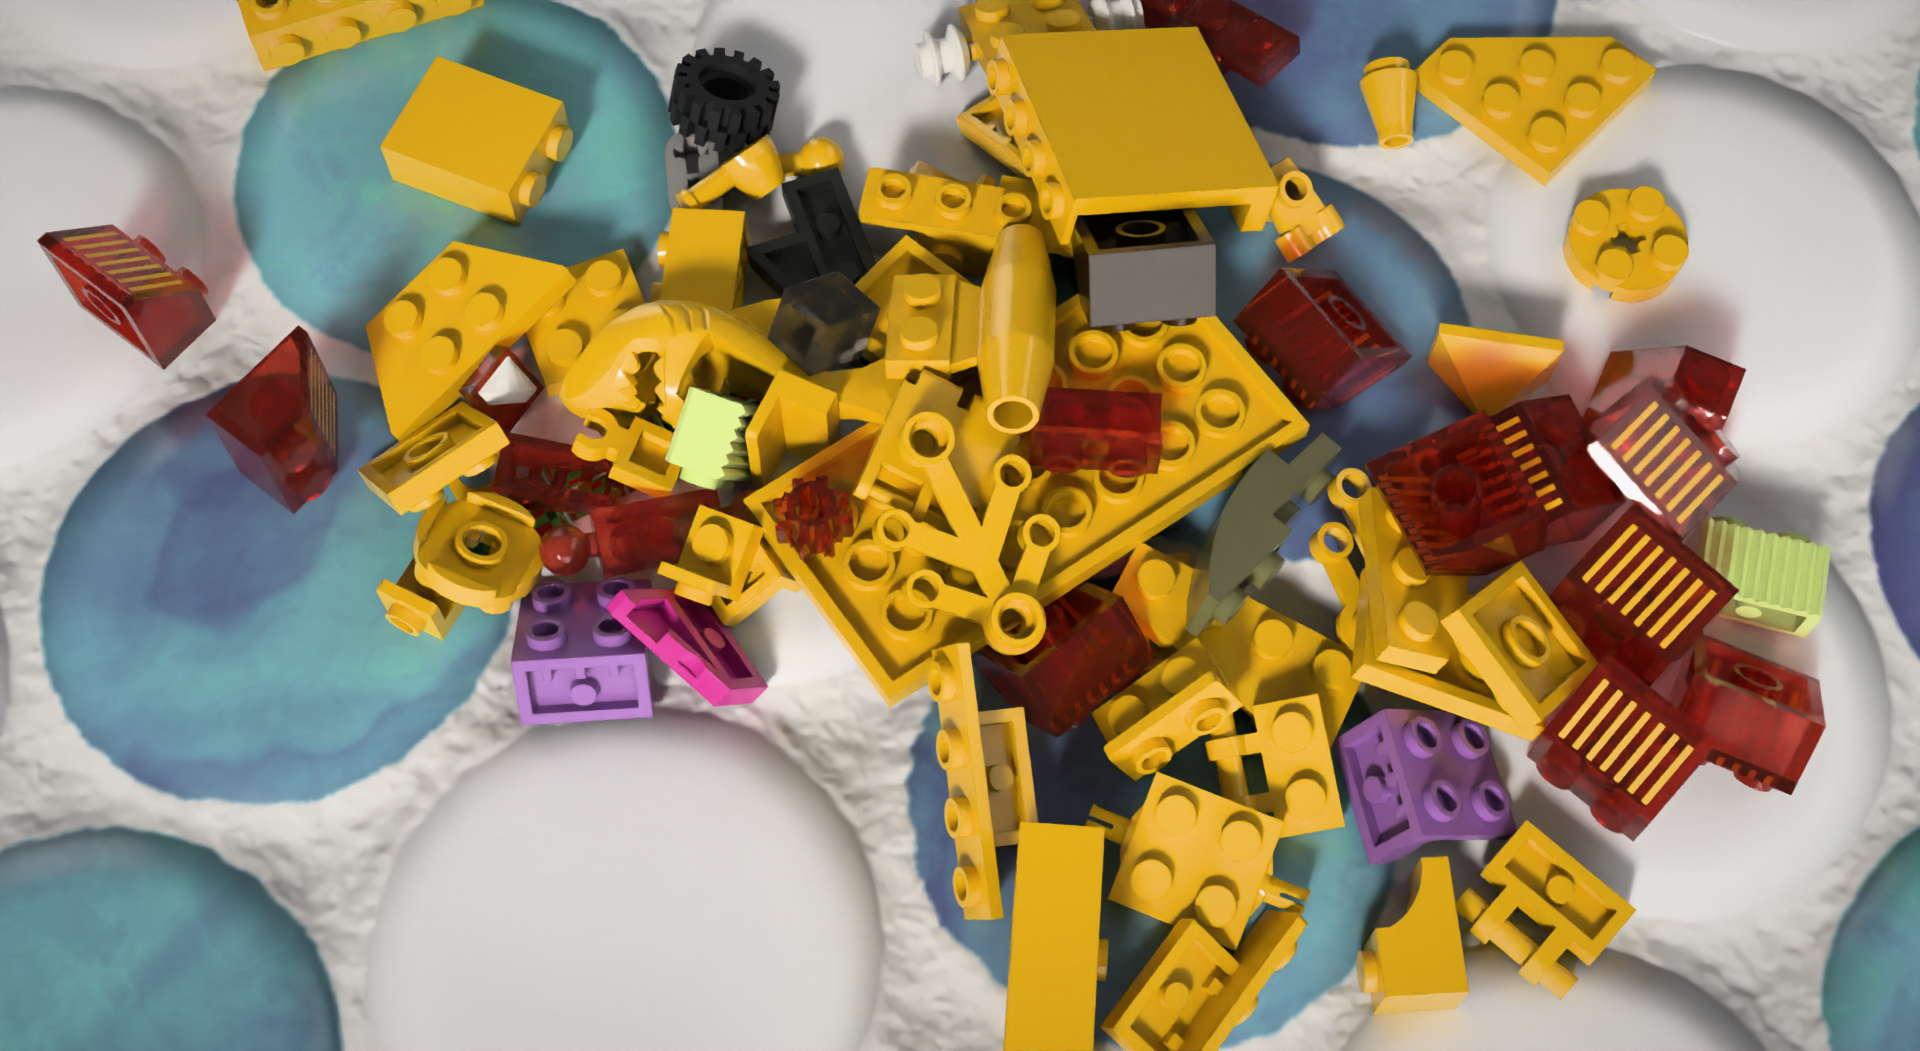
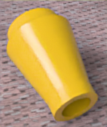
[1359,57,1417,149]

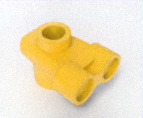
[1266,156,1346,263]

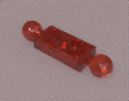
[539,488,758,578]

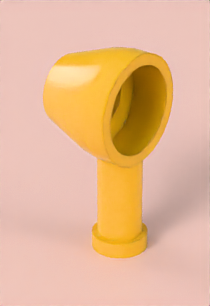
[675,134,786,209]

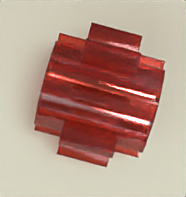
[773,475,854,560]

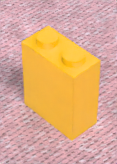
[380,56,573,226]

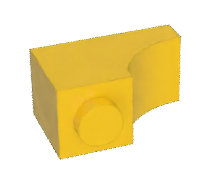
[1356,856,1469,1014]

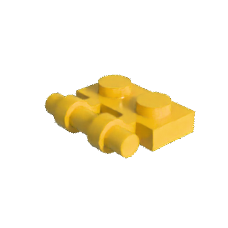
[1205,693,1345,838]
[1455,820,1636,1000]

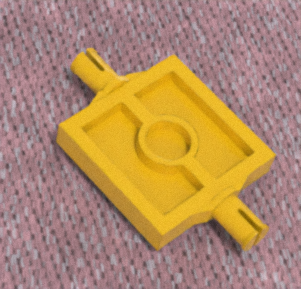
[1085,772,1311,951]

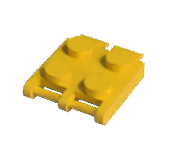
[852,369,1020,536]

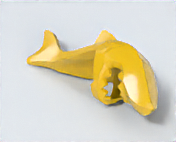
[559,296,916,430]

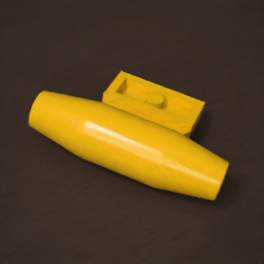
[885,224,1056,434]

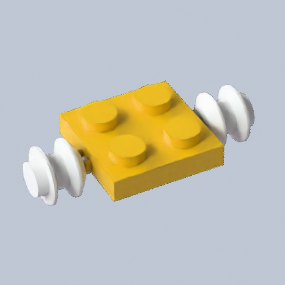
[914,0,1144,87]

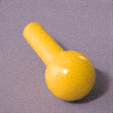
[779,137,845,177]

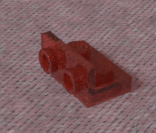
[1029,387,1163,478]

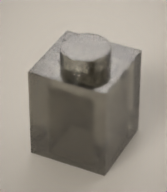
[767,271,881,376]

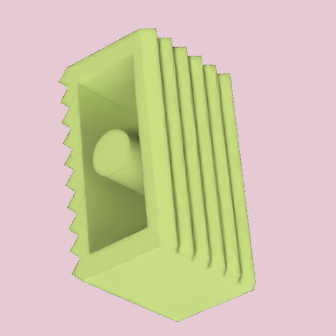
[665,386,759,491]
[1677,516,1831,638]

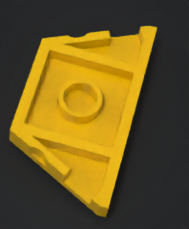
[365,241,578,441]

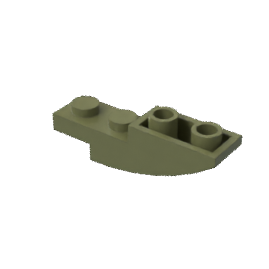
[1186,432,1342,638]

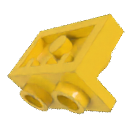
[1091,637,1243,782]

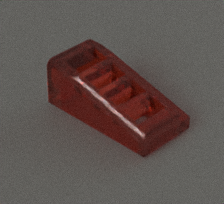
[492,431,624,516]

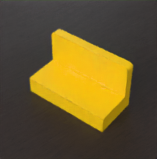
[745,369,841,489]

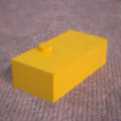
[1003,821,1109,1051]

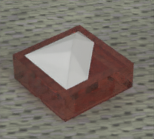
[458,344,544,434]

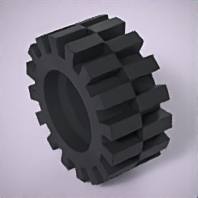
[668,48,780,153]

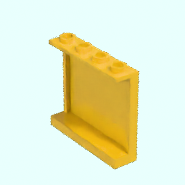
[986,27,1280,245]

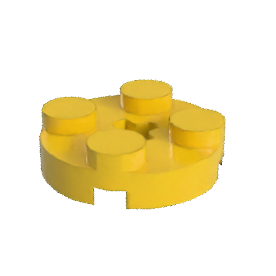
[1563,186,1689,302]
[413,491,547,614]

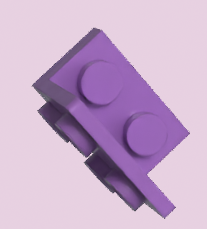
[511,577,654,725]
[1333,709,1517,865]

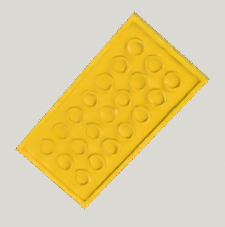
[743,293,1310,708]

